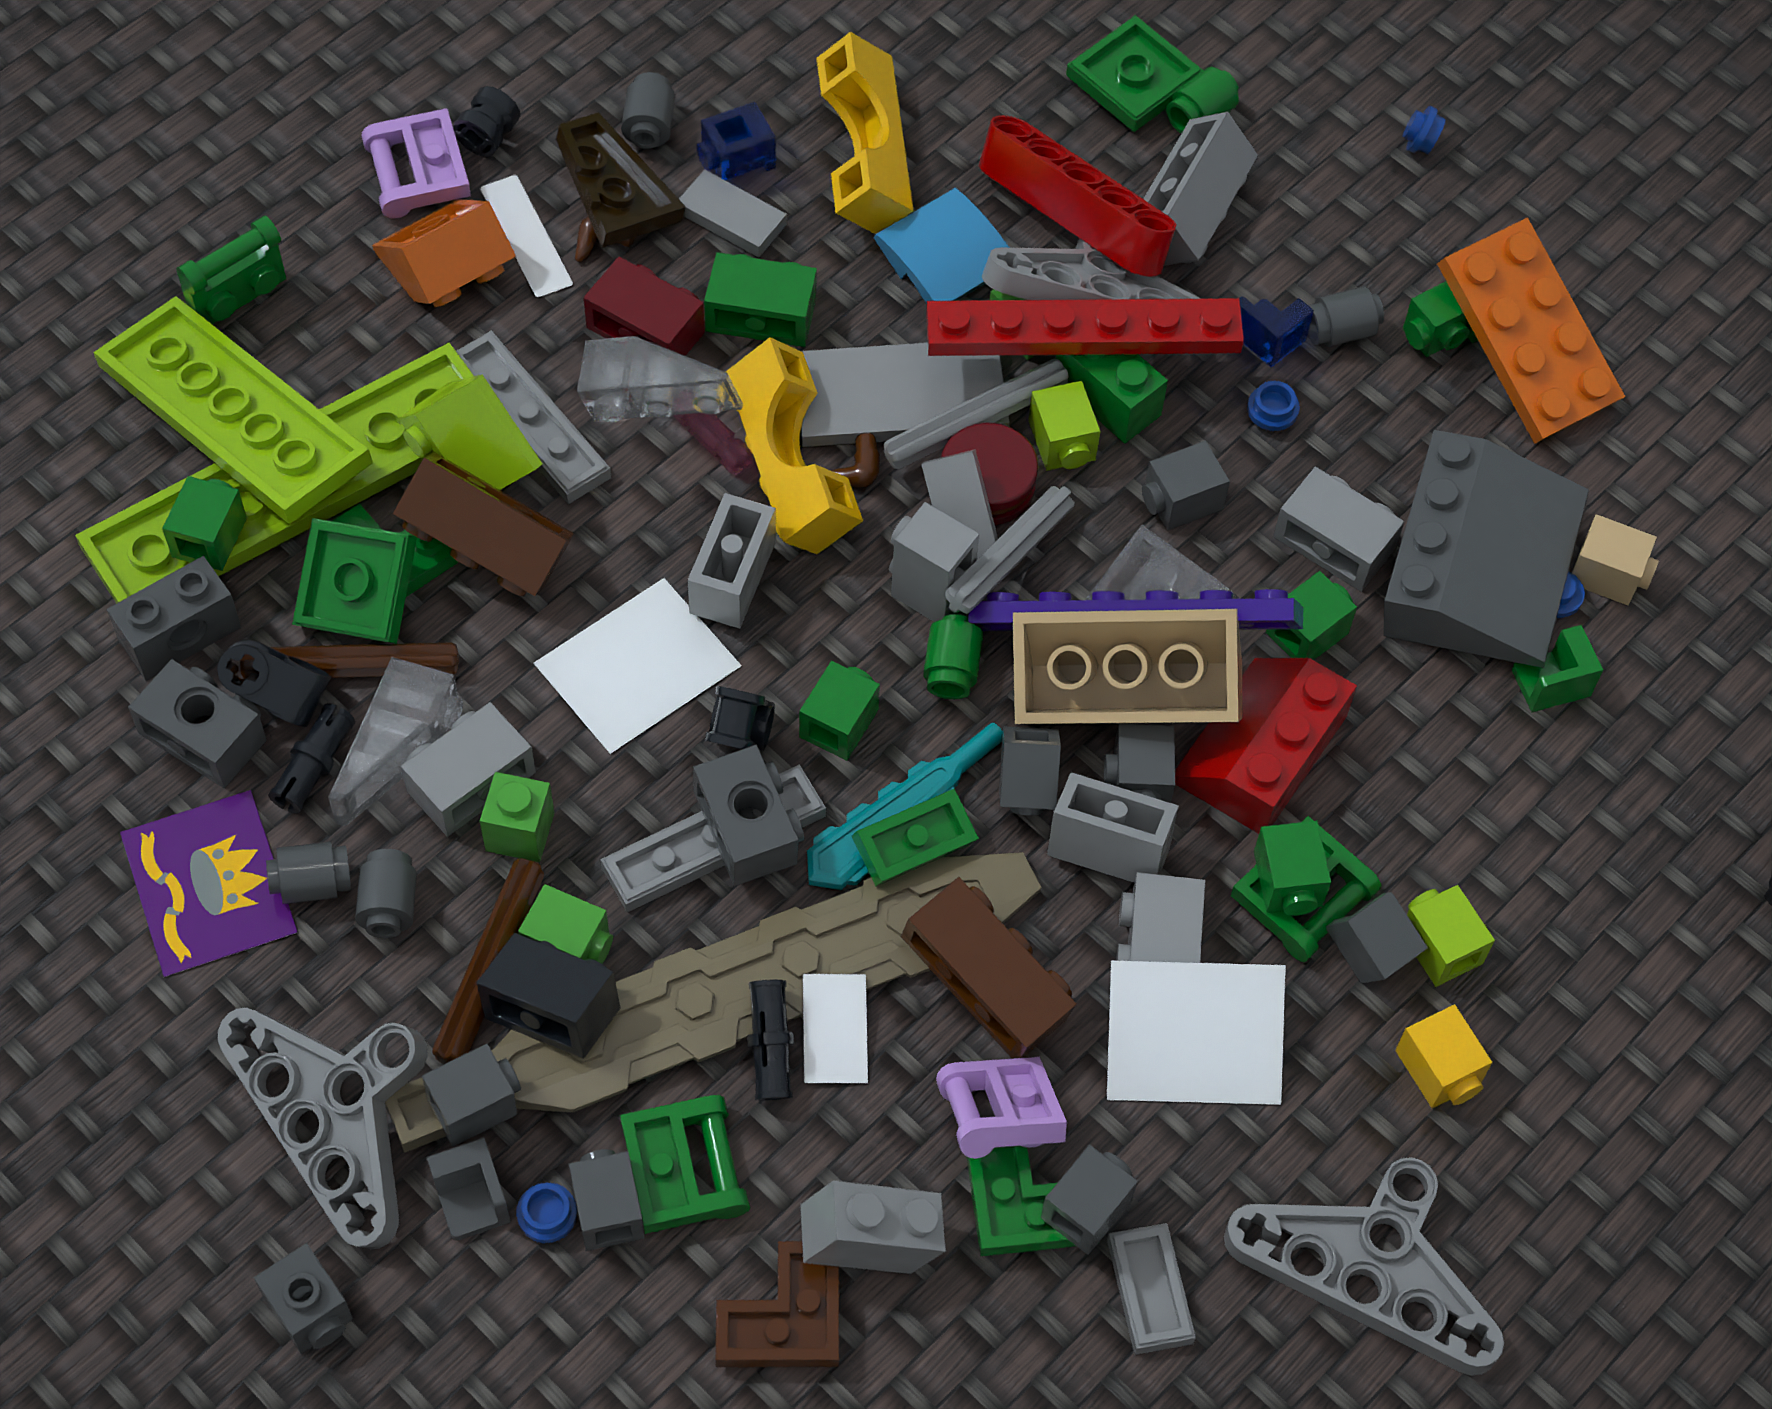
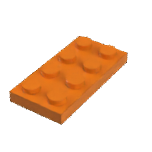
[1437,217,1625,444]

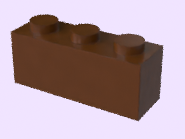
[393,452,574,596]
[900,877,1077,1059]

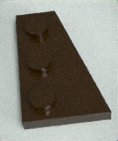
[556,112,686,248]

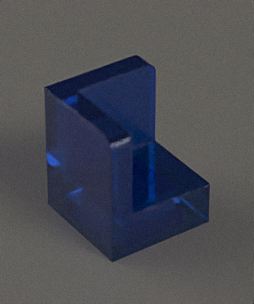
[1239,296,1314,367]

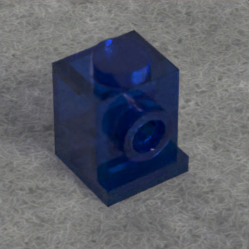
[696,101,776,180]

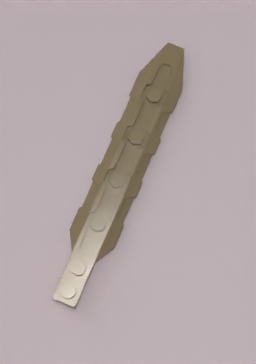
[385,852,1042,1153]

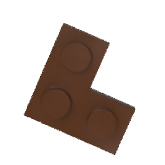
[715,1241,839,1367]

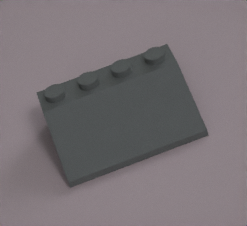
[1384,430,1589,668]

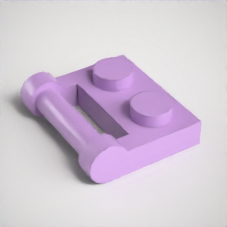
[361,108,471,219]
[936,1057,1067,1159]

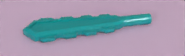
[807,723,1003,890]

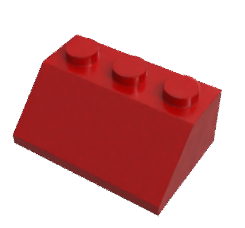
[1175,658,1357,834]

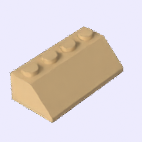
[1013,609,1243,724]

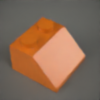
[372,199,516,307]

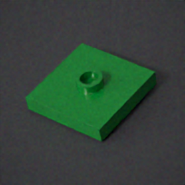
[1066,15,1204,132]
[292,518,417,644]

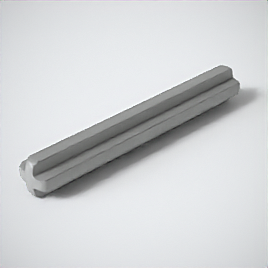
[884,359,1069,469]
[945,486,1075,614]

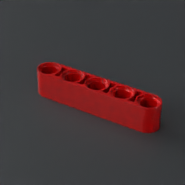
[979,115,1177,277]

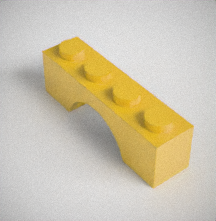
[817,32,913,234]
[725,337,863,554]

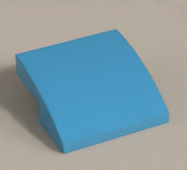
[873,188,1010,304]

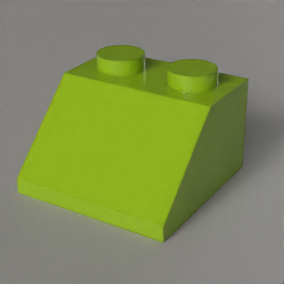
[399,374,543,490]

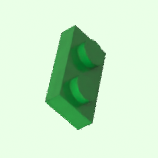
[852,788,979,886]

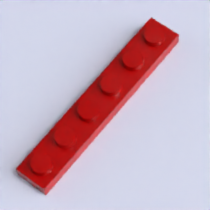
[926,298,1244,356]

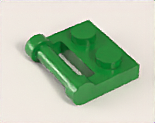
[176,215,287,324]
[1231,816,1382,962]
[620,1095,750,1234]

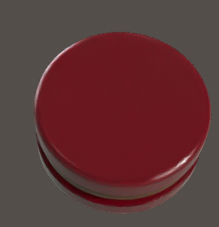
[941,423,1038,525]

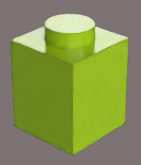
[1028,381,1100,471]
[1407,885,1495,987]

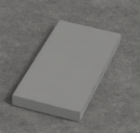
[801,343,1009,447]

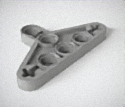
[982,238,1201,300]
[218,1008,428,1249]
[1224,1157,1504,1375]

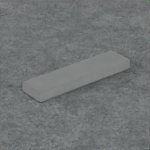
[456,330,611,504]
[600,764,826,913]

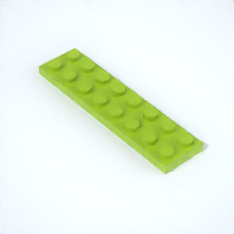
[75,343,474,604]

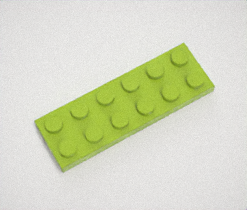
[93,296,373,524]

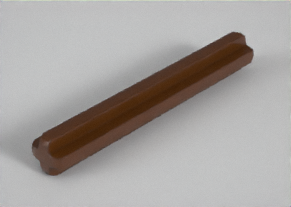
[240,642,459,679]
[432,858,544,1064]

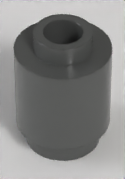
[621,72,675,149]
[1304,286,1384,347]
[266,841,351,904]
[355,849,417,938]

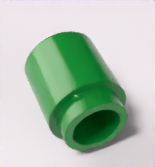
[1166,67,1239,134]
[923,614,983,699]

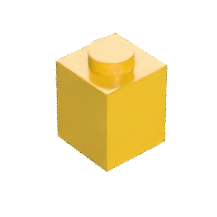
[1395,1004,1493,1108]

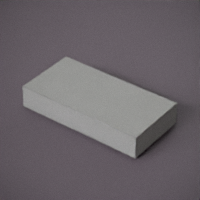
[679,169,787,258]
[922,449,998,559]
[1107,1223,1196,1355]

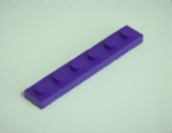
[968,589,1304,631]

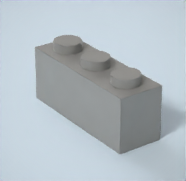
[1144,112,1258,266]

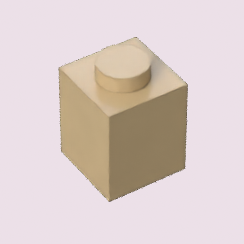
[1572,514,1659,605]

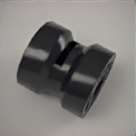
[453,86,521,157]

